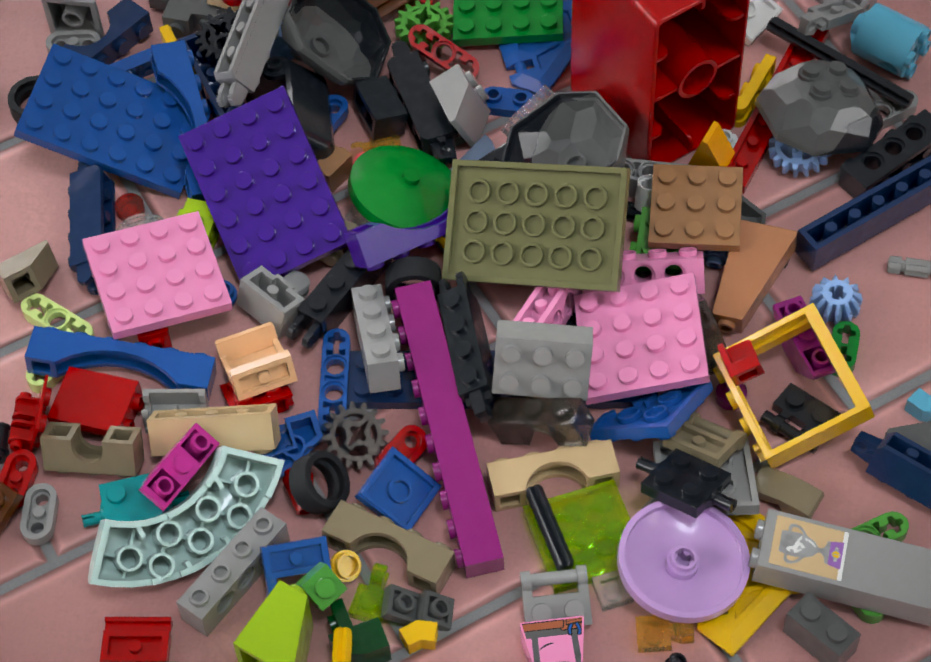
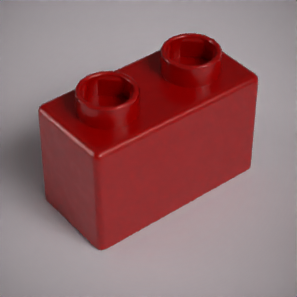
[571,0,750,163]

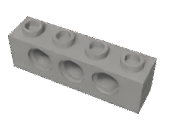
[176,507,290,637]

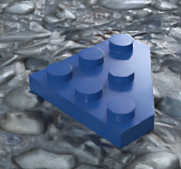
[588,380,714,442]

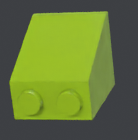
[233,580,314,662]

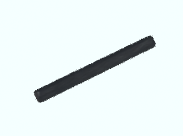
[766,17,914,109]

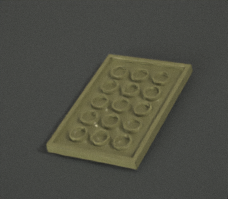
[442,159,631,292]

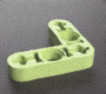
[21,293,95,394]

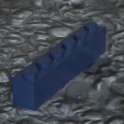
[795,155,931,271]

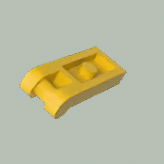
[734,53,777,128]

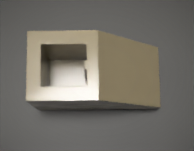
[0,240,59,303]

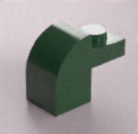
[327,598,392,662]

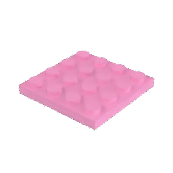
[82,211,233,340]
[574,272,710,405]

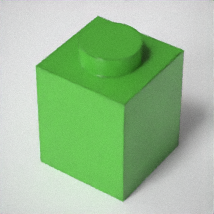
[295,562,347,611]

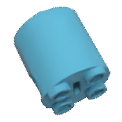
[850,3,931,79]

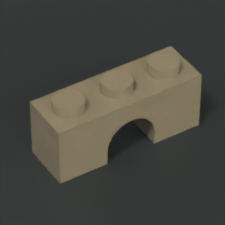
[40,422,145,477]

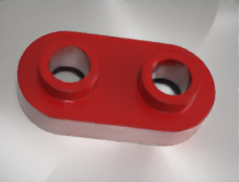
[375,425,427,468]
[0,449,39,509]

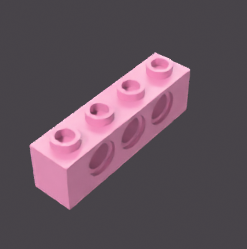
[583,247,705,294]
[513,287,582,325]

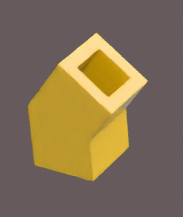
[399,620,439,655]

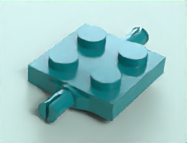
[81,473,190,528]

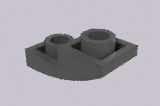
[381,584,455,631]

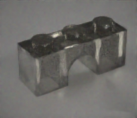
[488,397,595,446]

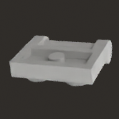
[520,564,593,625]

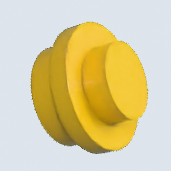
[330,550,362,583]

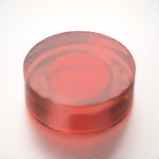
[115,193,145,222]

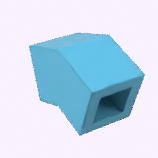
[904,388,931,422]

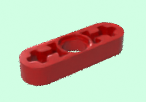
[408,24,480,79]

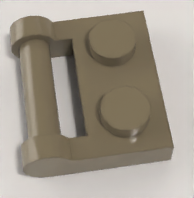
[663,411,747,468]

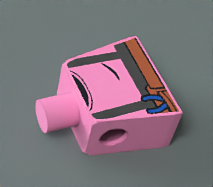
[520,616,584,662]

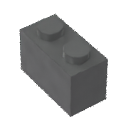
[783,592,861,662]

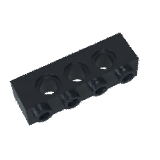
[838,109,931,198]

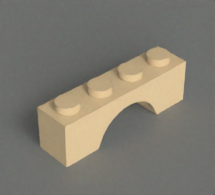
[486,439,620,512]

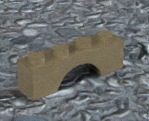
[321,500,456,594]

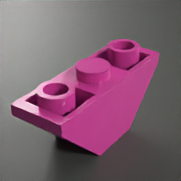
[139,423,220,511]

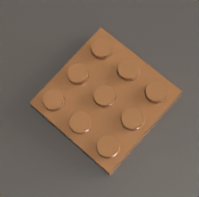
[648,164,743,252]

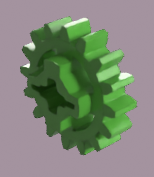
[394,0,454,52]

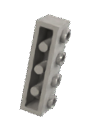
[351,284,405,393]

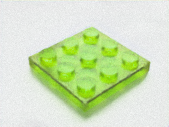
[523,479,630,594]

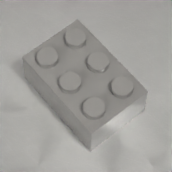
[492,320,593,401]

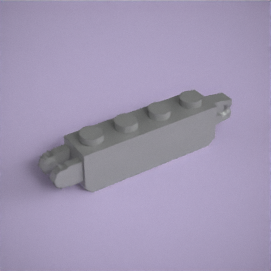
[214,0,290,108]

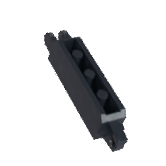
[387,40,458,165]
[286,249,393,349]
[437,271,501,423]

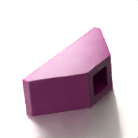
[772,295,836,380]

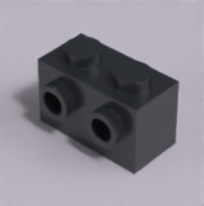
[353,76,409,140]

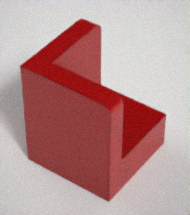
[717,340,765,386]

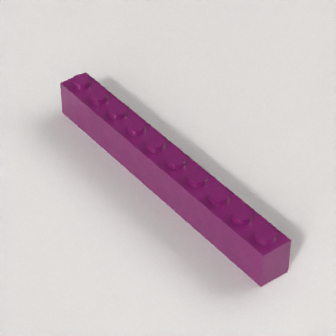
[391,280,505,578]

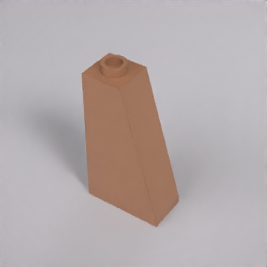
[712,220,797,333]

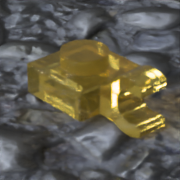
[350,135,401,160]
[635,615,694,653]

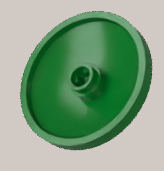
[348,145,452,228]

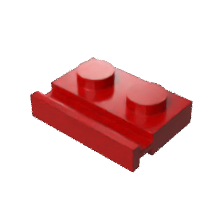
[100,617,173,662]

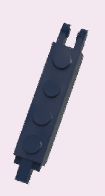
[68,161,116,295]
[850,431,931,509]

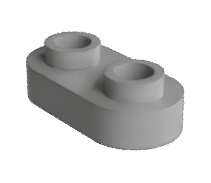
[46,30,101,53]
[20,483,59,545]

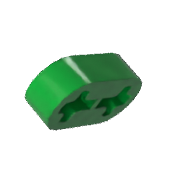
[832,321,860,377]

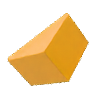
[688,121,735,167]

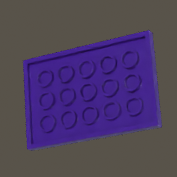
[178,86,349,281]

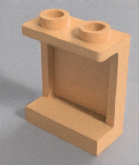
[215,322,298,401]

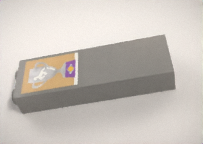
[748,508,931,626]

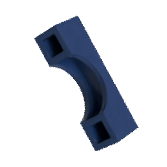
[63,0,153,65]

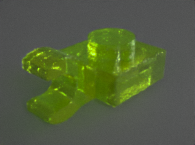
[348,563,389,623]

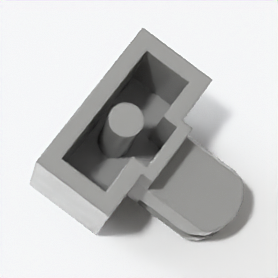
[237,265,310,338]

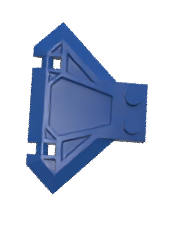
[498,0,572,98]

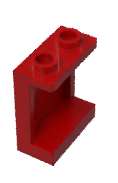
[47,366,144,436]

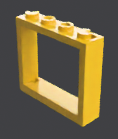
[712,303,875,468]

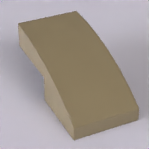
[755,465,824,519]

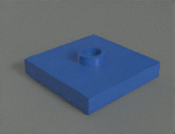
[354,446,442,530]

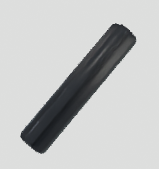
[526,484,574,571]

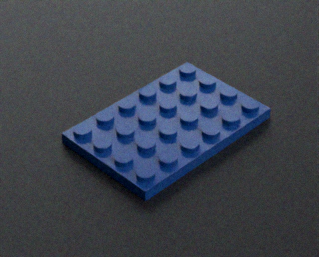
[14,43,212,199]

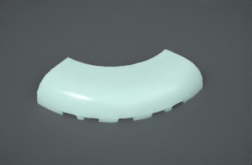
[88,446,285,588]

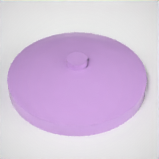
[617,501,750,623]

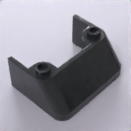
[246,57,335,160]

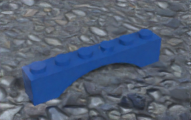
[150,40,208,201]
[24,326,216,401]

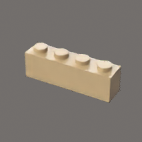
[146,403,281,458]

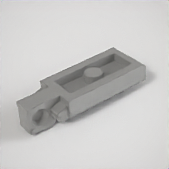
[797,0,864,36]

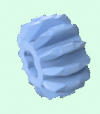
[809,274,863,325]

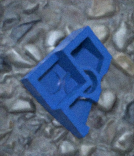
[261,410,323,480]

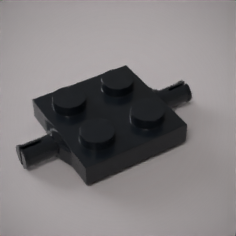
[636,448,737,518]

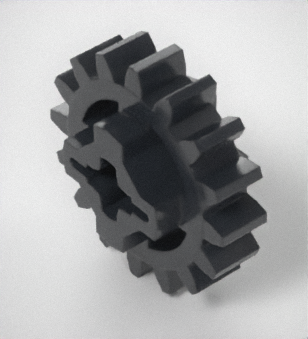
[195,7,238,64]
[320,401,389,471]

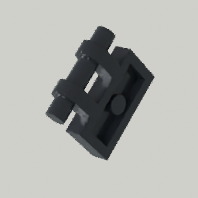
[760,383,841,454]

